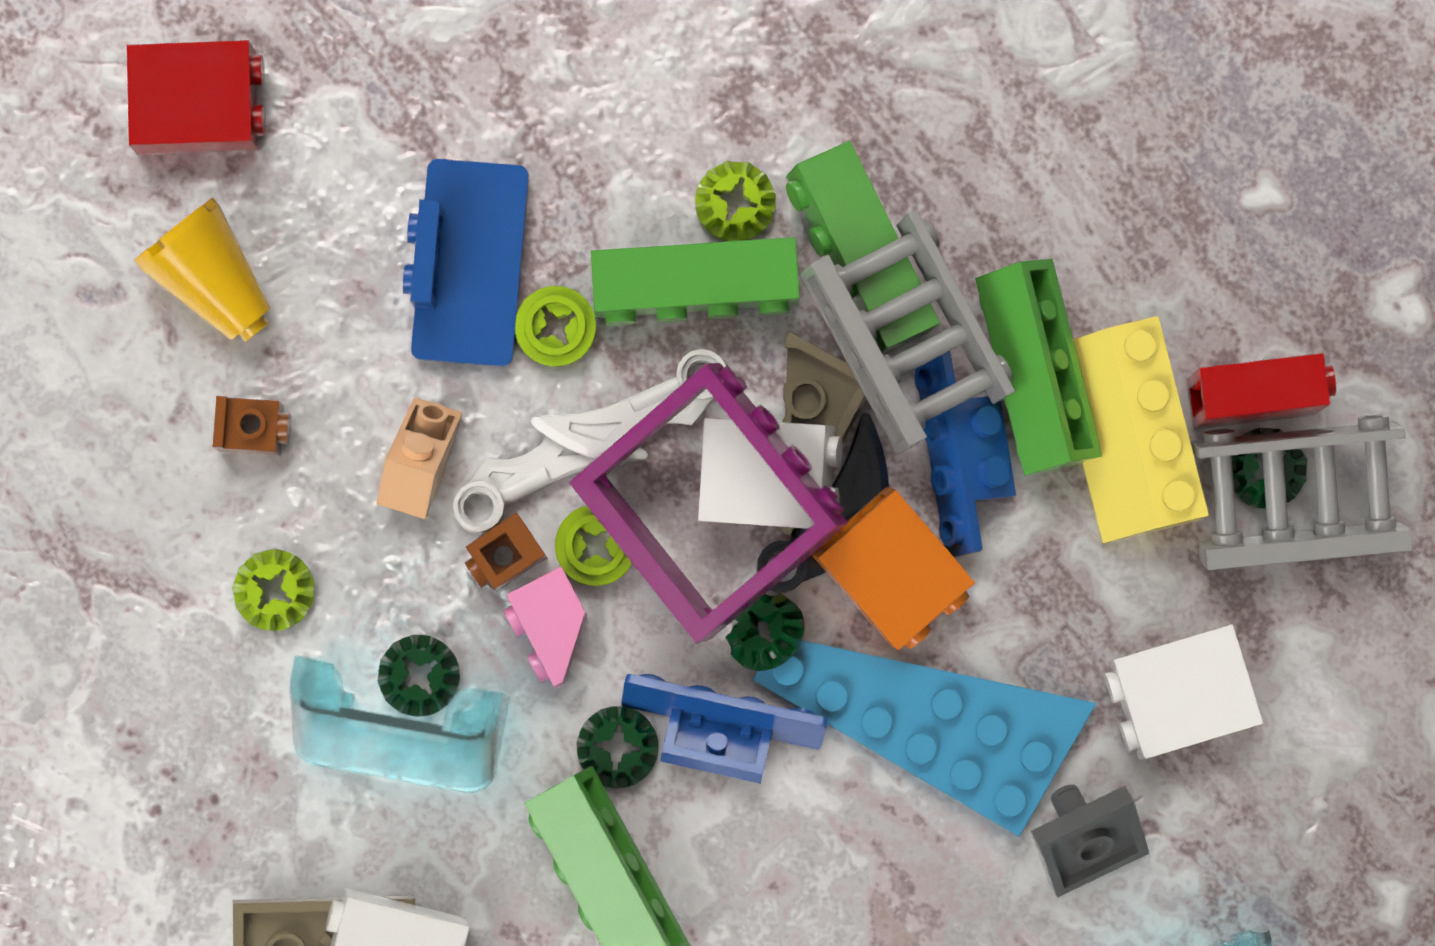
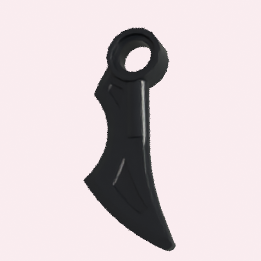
[756,413,889,593]

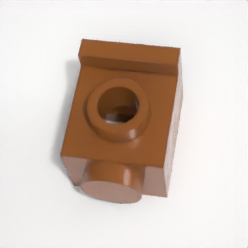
[212,396,291,456]
[465,512,548,592]

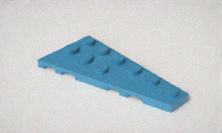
[753,640,1096,837]

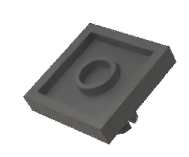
[1031,784,1149,898]

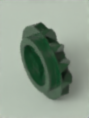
[1232,428,1308,509]
[725,593,805,671]
[377,635,460,717]
[576,706,659,788]

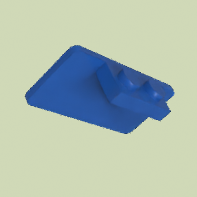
[403,159,529,367]

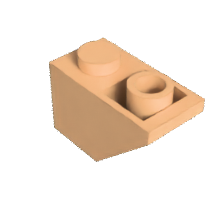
[376,397,462,519]

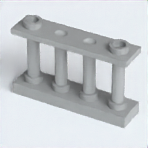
[800,209,1015,455]
[1191,414,1413,570]

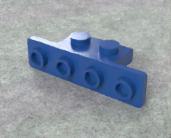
[914,351,1016,558]
[621,674,828,784]

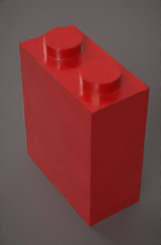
[127,40,266,154]
[1186,353,1336,430]

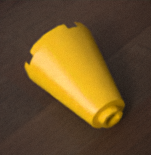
[133,197,271,342]

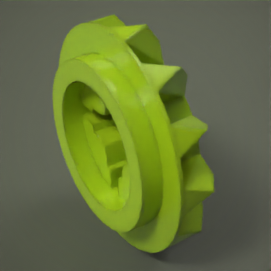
[695,160,776,241]
[515,286,596,368]
[555,505,632,586]
[232,549,315,631]

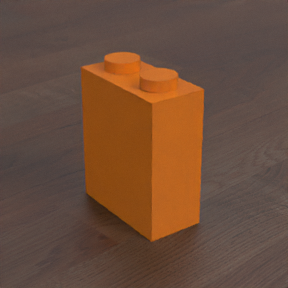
[812,487,975,651]

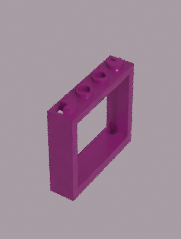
[569,363,849,644]

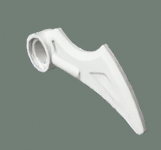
[531,349,726,466]
[453,436,648,535]

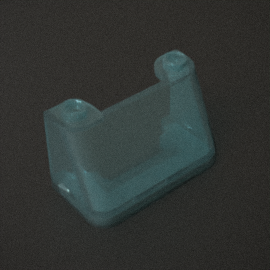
[290,655,510,793]

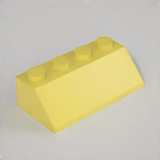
[1073,316,1209,544]

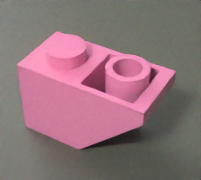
[503,567,587,688]

